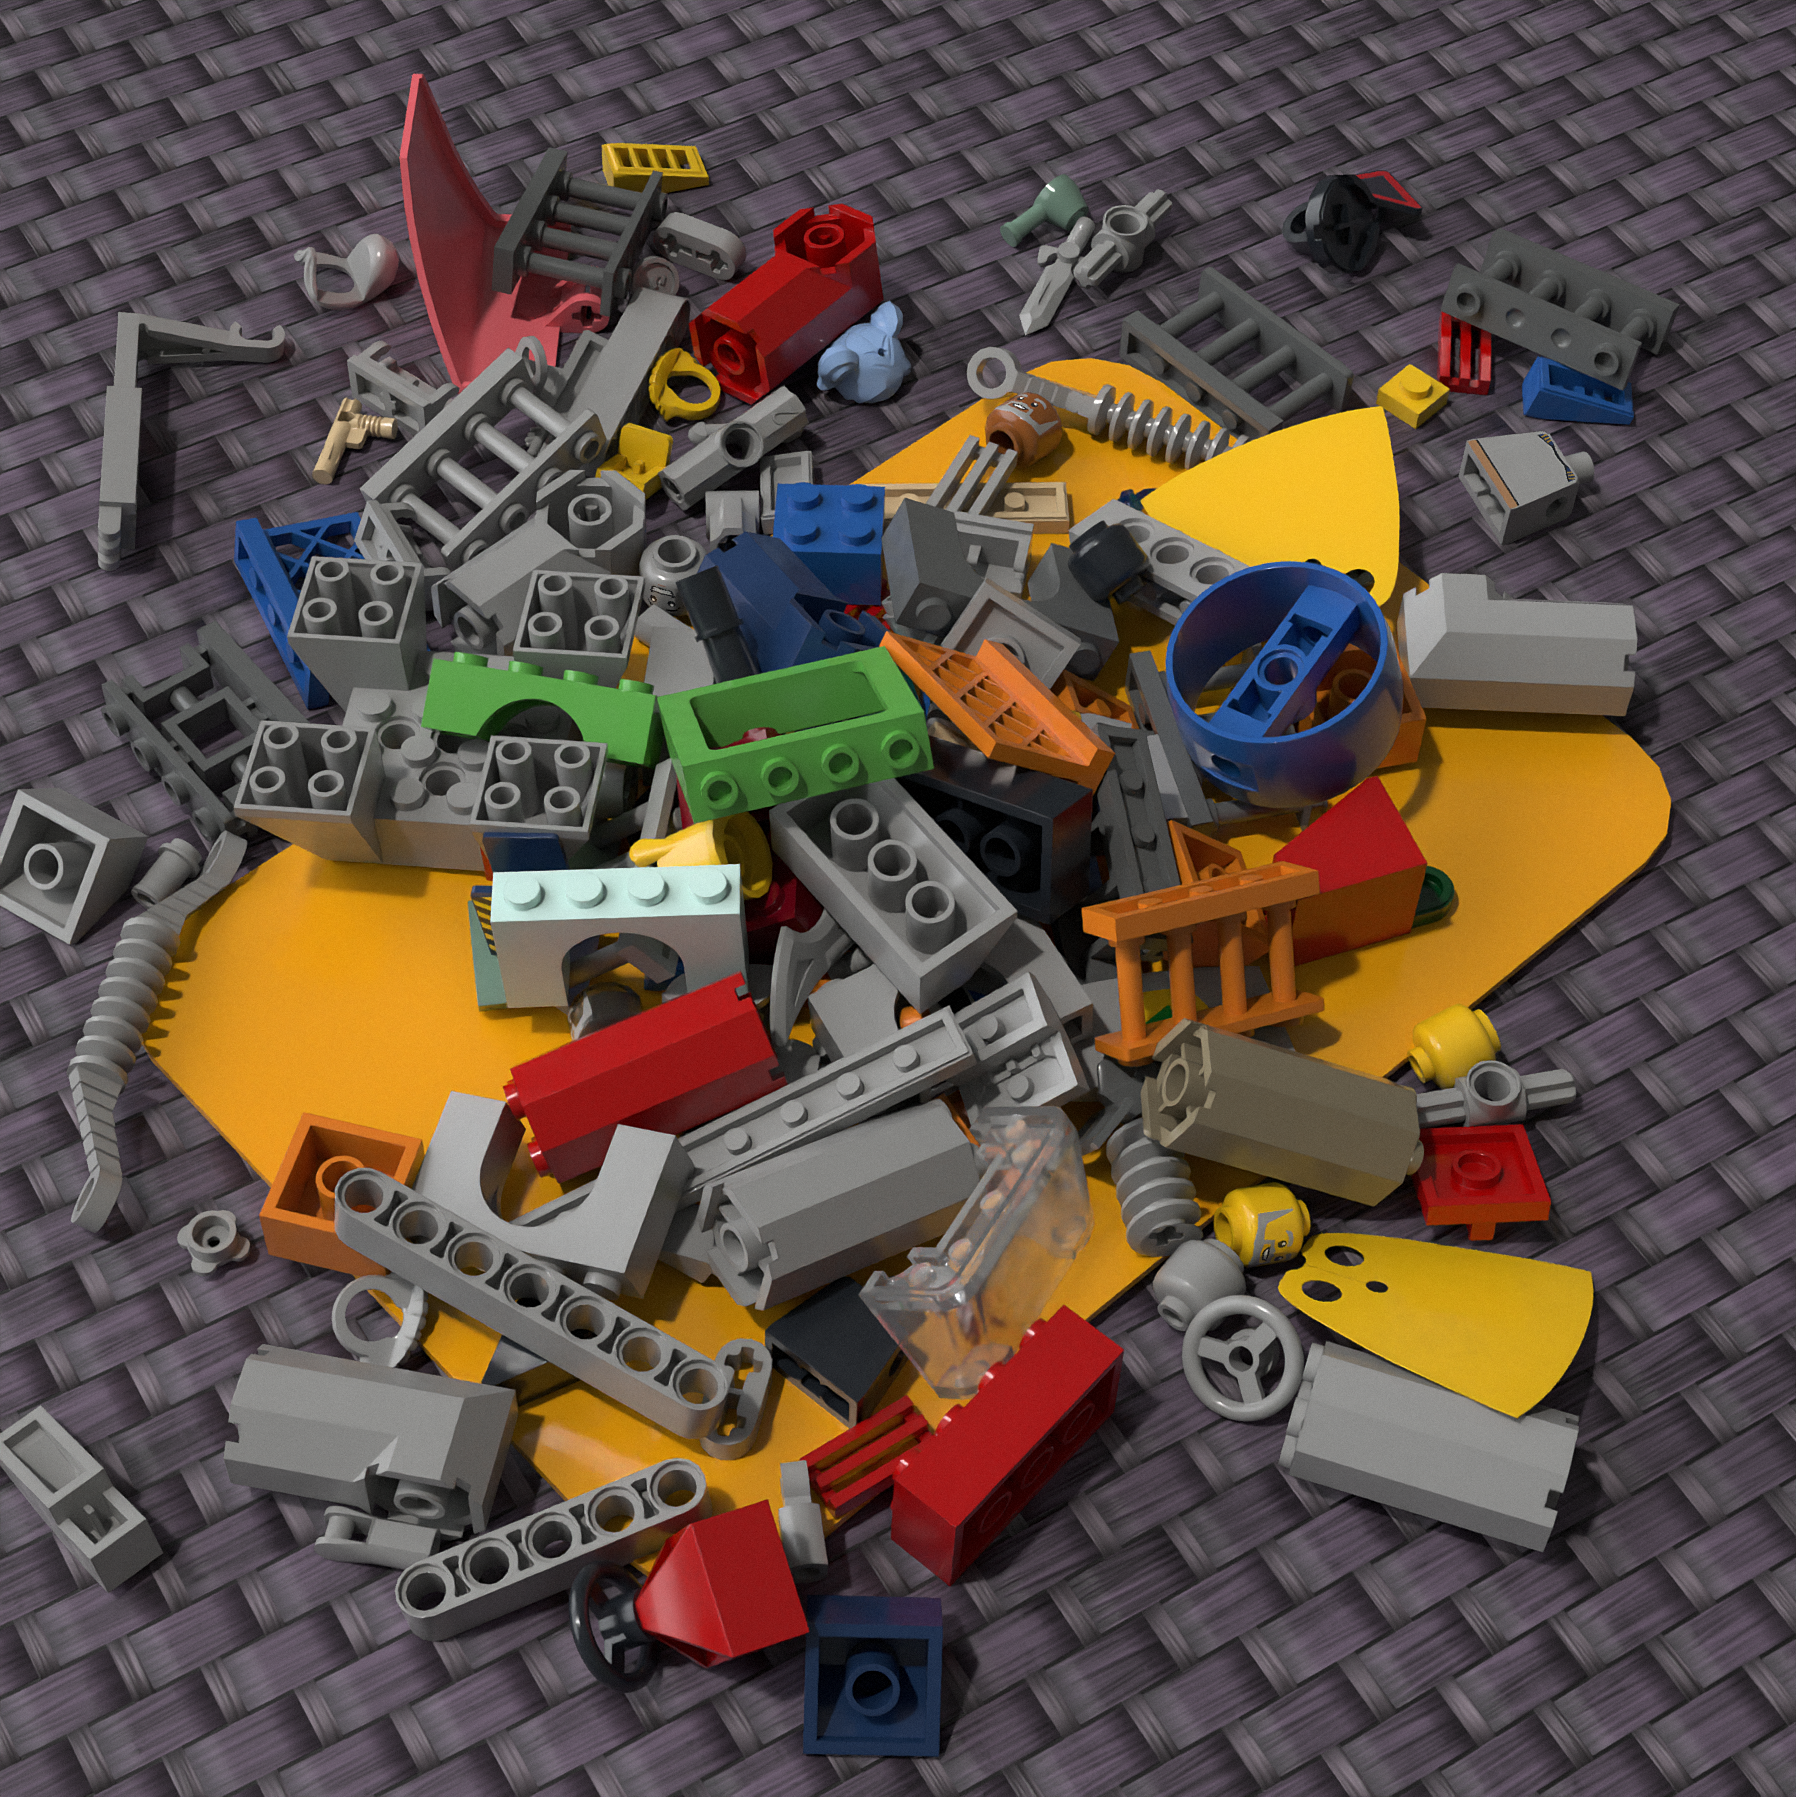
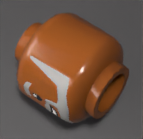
[985,392,1062,470]

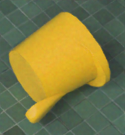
[629,812,773,901]

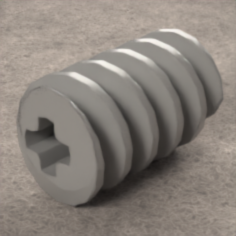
[1106,1118,1203,1257]

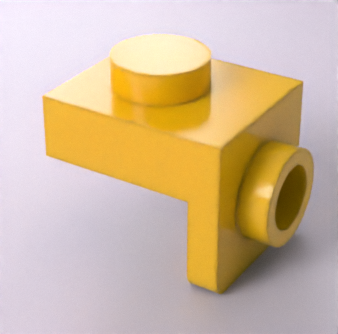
[595,423,673,500]

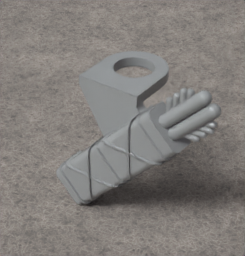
[515,330,609,457]

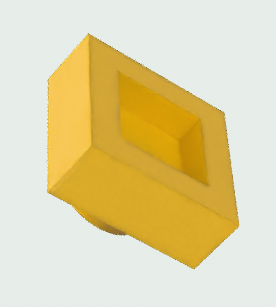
[1376,364,1450,429]

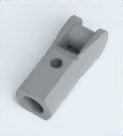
[314,1506,441,1570]

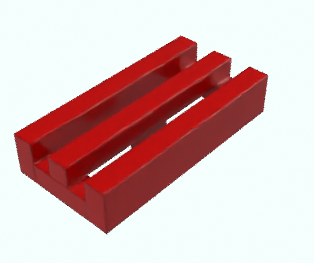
[1437,311,1491,395]
[799,1395,936,1520]

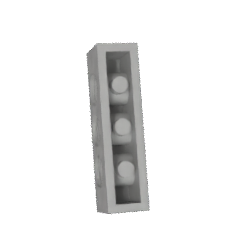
[1068,499,1250,625]

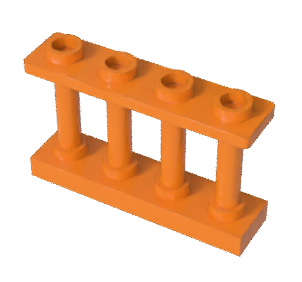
[1082,861,1325,1067]

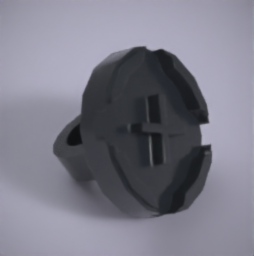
[1282,174,1379,274]

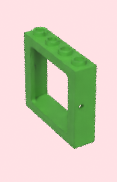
[657,646,934,824]

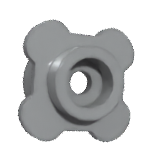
[177,1210,251,1276]

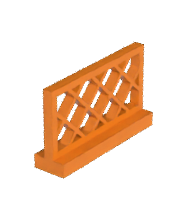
[879,631,1115,795]

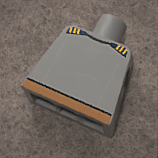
[1458,431,1594,546]

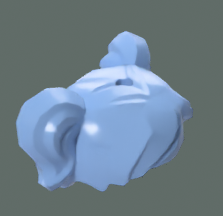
[817,301,911,403]

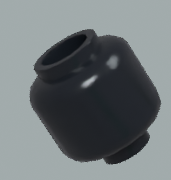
[1068,520,1149,605]

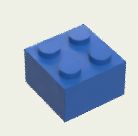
[773,482,885,605]

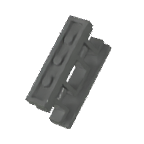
[101,620,310,842]
[1051,724,1194,985]

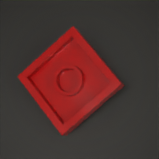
[1411,1124,1551,1241]

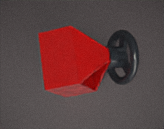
[569,1499,810,1693]

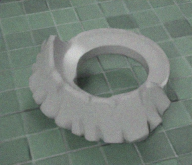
[332,1272,429,1368]

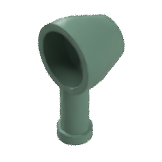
[1000,174,1089,247]

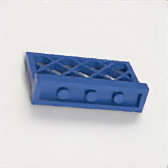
[234,512,430,709]

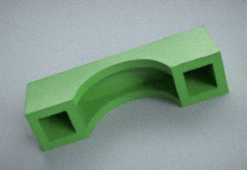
[421,652,664,770]

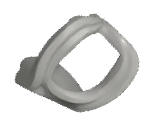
[294,234,399,311]

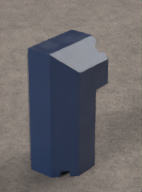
[697,532,890,732]

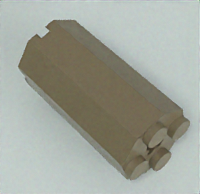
[1140,1018,1424,1206]

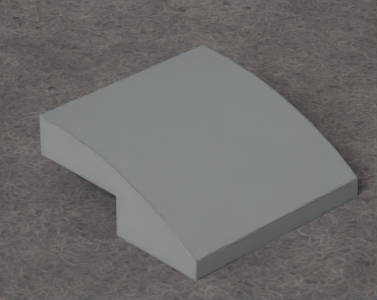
[946,972,1090,1146]

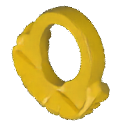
[648,348,721,422]

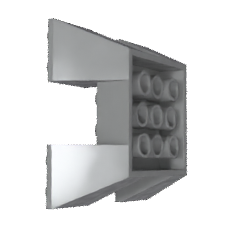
[233,556,646,871]

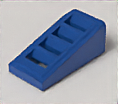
[1522,356,1634,425]

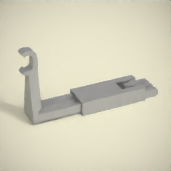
[98,312,285,571]

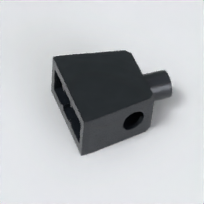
[765,1276,917,1429]

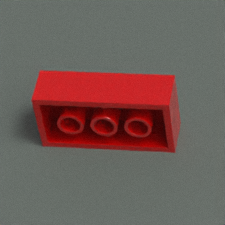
[890,1304,1124,1587]

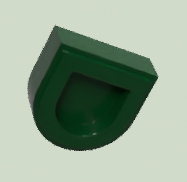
[1411,866,1454,929]

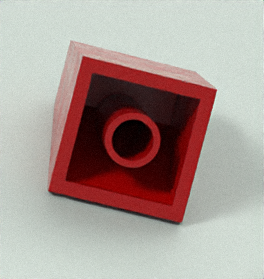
[1263,775,1428,967]

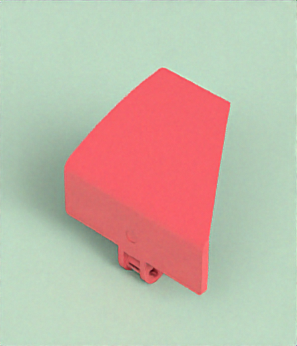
[399,74,610,394]

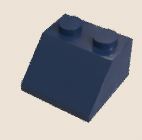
[803,1595,943,1757]

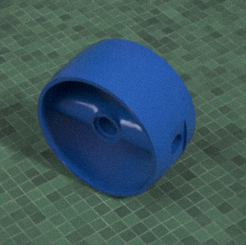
[1166,561,1403,808]

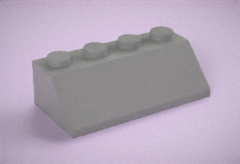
[769,778,1018,1014]

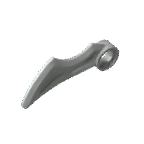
[770,908,859,1048]

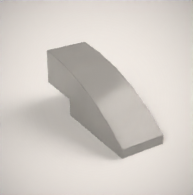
[0,1405,163,1593]

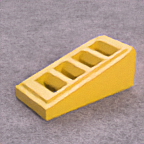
[602,143,709,193]

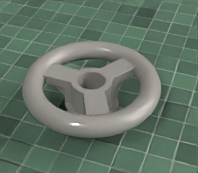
[1182,1295,1304,1421]

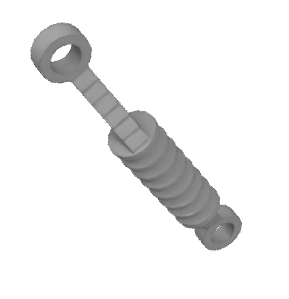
[967,347,1251,470]
[66,830,247,1233]

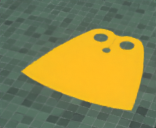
[1140,406,1400,606]
[1278,1233,1594,1418]

